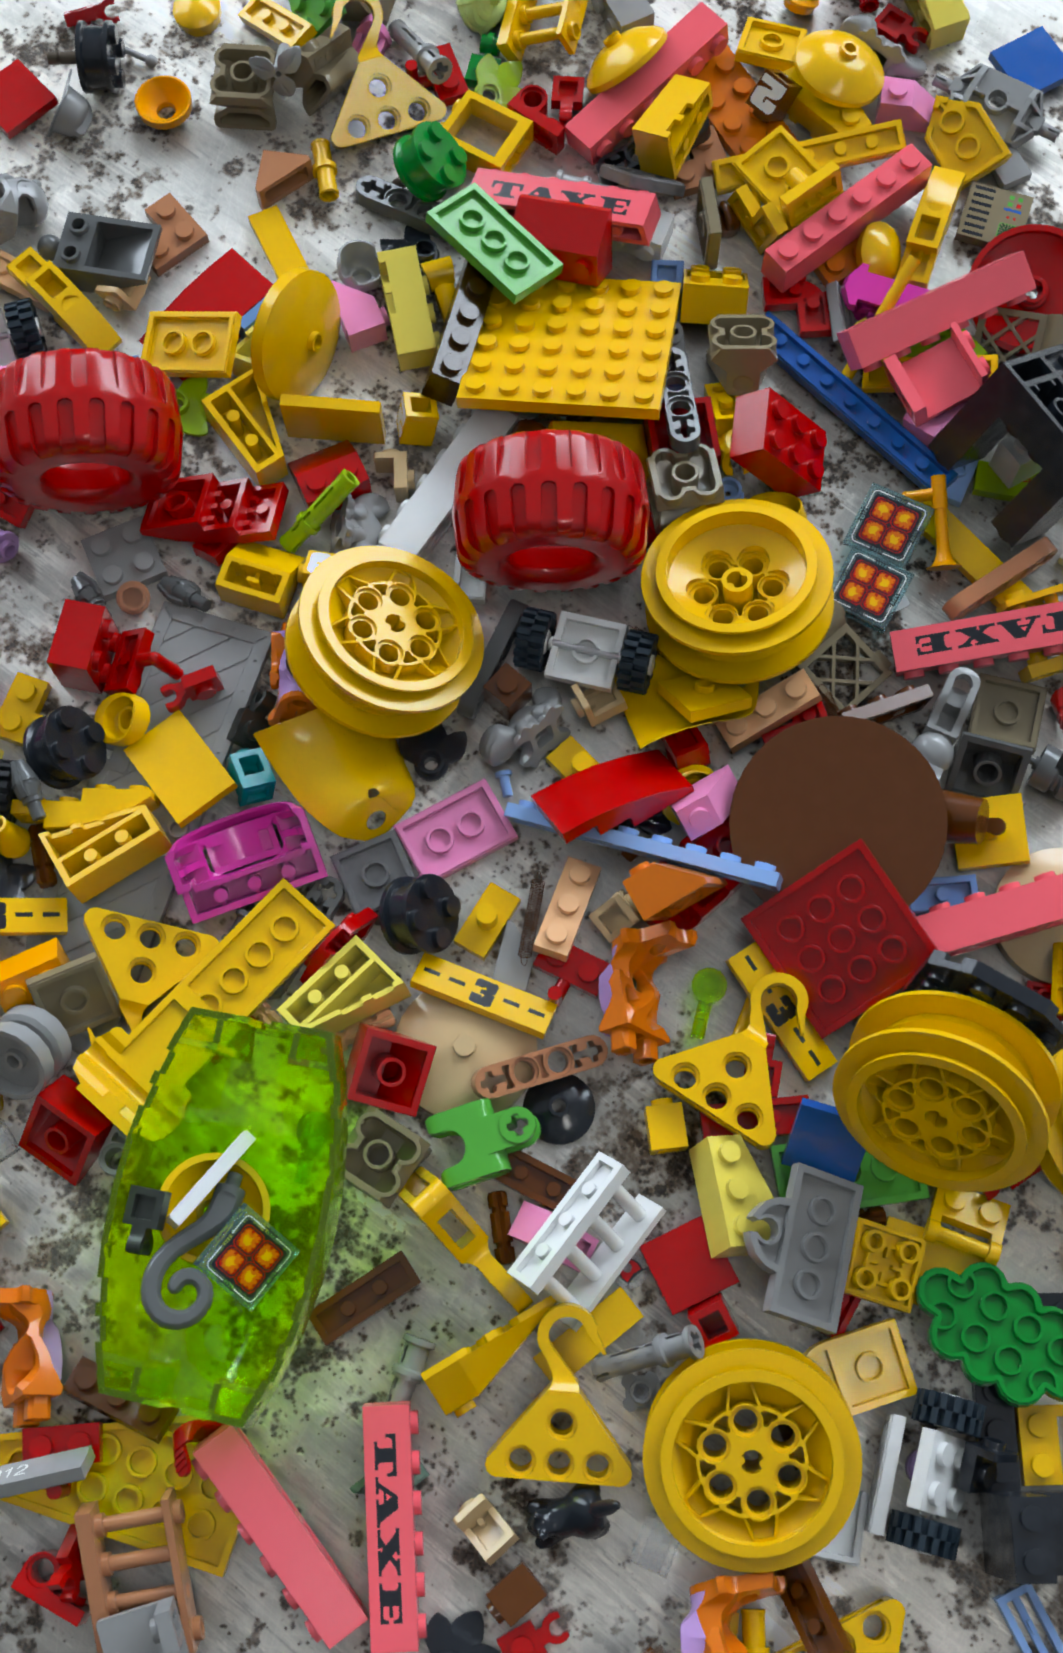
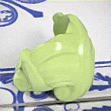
[456,0,508,36]

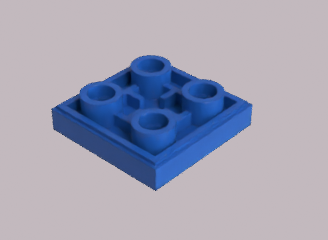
[988,26,1063,94]
[781,1097,866,1182]

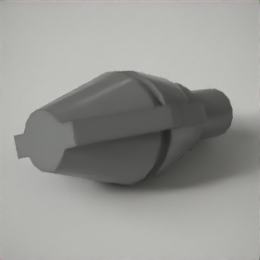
[71,572,112,617]
[157,575,212,612]
[10,759,46,821]

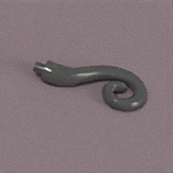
[141,1171,246,1330]

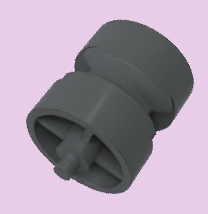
[1026,744,1063,802]

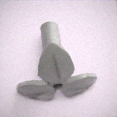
[249,43,301,97]

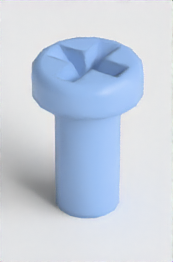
[495,769,513,798]

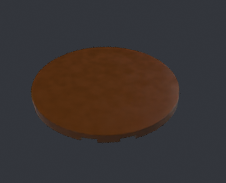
[729,716,948,906]

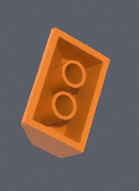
[622,861,728,921]

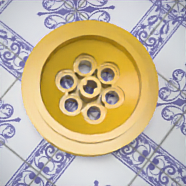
[641,499,834,684]
[284,546,484,738]
[833,990,1063,1192]
[643,1338,862,1573]

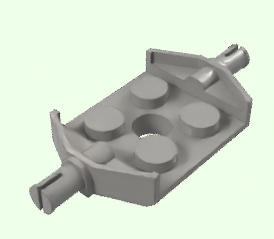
[931,63,1061,149]

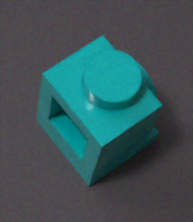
[227,747,276,807]

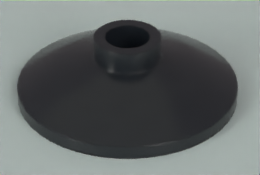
[523,1072,595,1145]

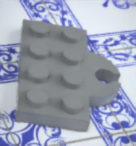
[743,1163,864,1335]

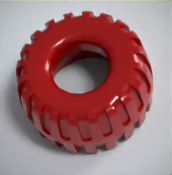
[0,348,184,515]
[452,429,650,593]

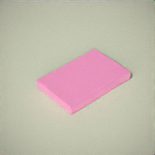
[393,778,518,879]

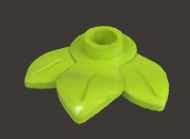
[474,53,523,108]
[176,377,210,437]

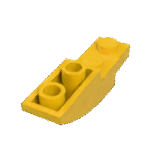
[896,166,966,289]
[6,246,122,351]
[10,784,160,834]

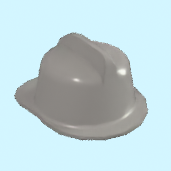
[48,69,93,137]

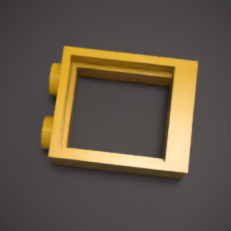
[440,89,533,173]

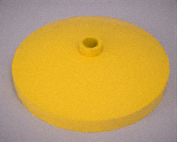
[251,267,340,401]

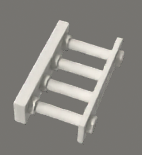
[507,1151,666,1332]

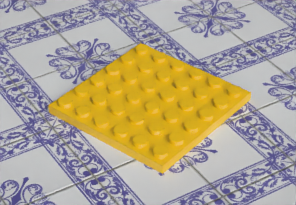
[456,278,682,420]

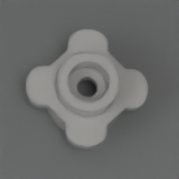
[621,1371,659,1412]

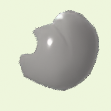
[337,240,381,292]

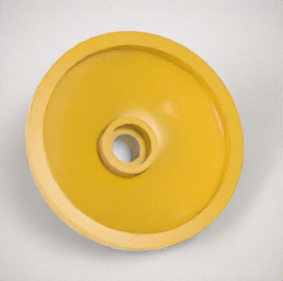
[586,25,668,94]
[794,29,885,108]
[159,1153,270,1268]

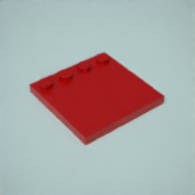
[741,838,938,1039]

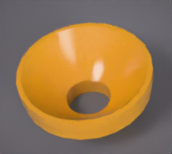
[134,75,192,130]

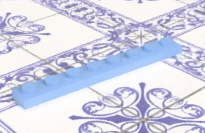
[504,800,783,892]

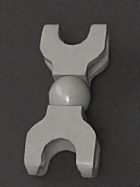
[912,667,981,780]

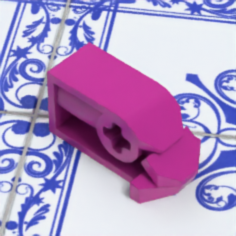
[841,263,930,321]

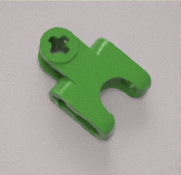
[425,1098,541,1191]

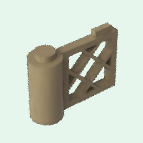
[974,307,1063,366]
[795,600,893,713]

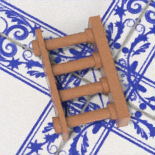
[74,1486,205,1653]

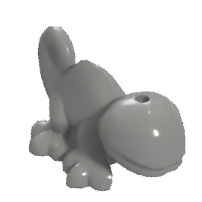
[839,15,927,78]
[329,493,390,553]
[479,687,571,768]

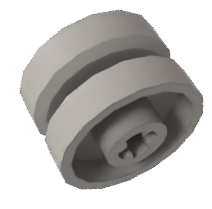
[0,1004,72,1100]

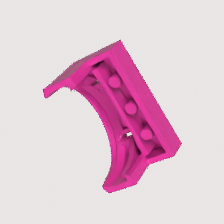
[164,802,328,924]

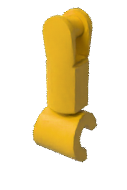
[420,256,455,322]

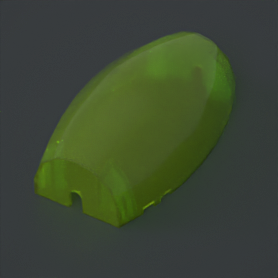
[95,1007,348,1428]

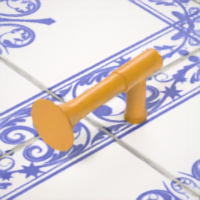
[902,474,962,571]

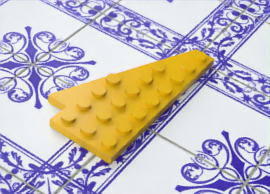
[0,1411,241,1577]

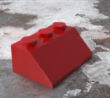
[513,194,612,287]

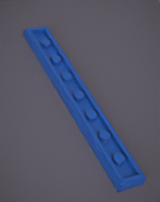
[764,311,959,489]

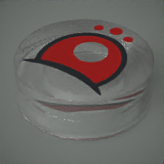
[614,1253,648,1290]

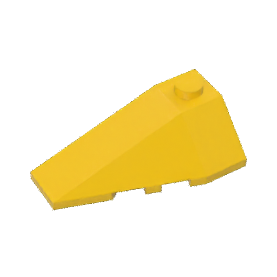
[421,1295,557,1418]

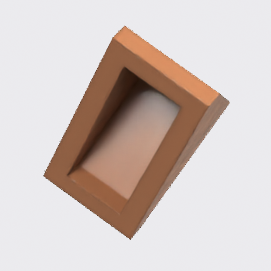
[255,150,314,210]

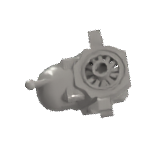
[0,173,48,245]

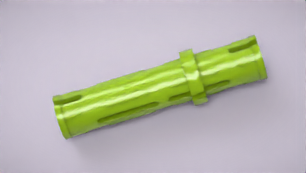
[279,469,360,554]

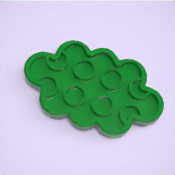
[915,1262,1063,1408]

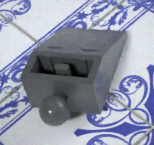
[37,212,162,293]

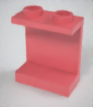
[883,321,991,427]

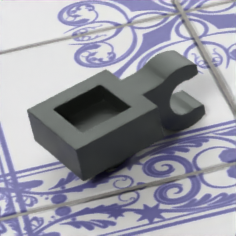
[226,690,277,749]
[122,1184,172,1256]

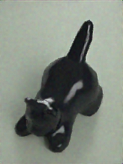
[526,1483,621,1549]

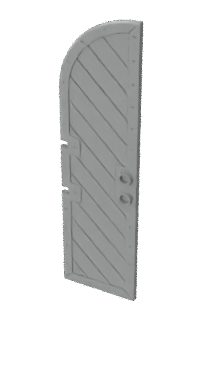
[26,601,271,1055]

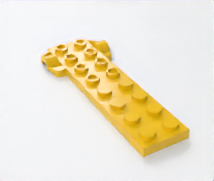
[73,878,336,1142]

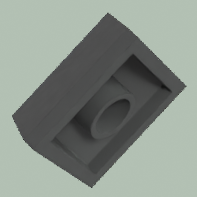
[944,731,1033,798]

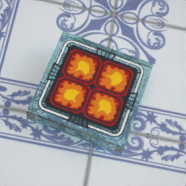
[843,482,935,572]
[833,545,915,634]
[193,1203,300,1312]

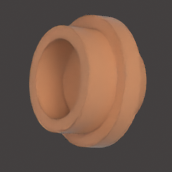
[116,581,150,615]

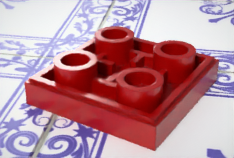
[0,59,59,140]
[639,1215,740,1316]

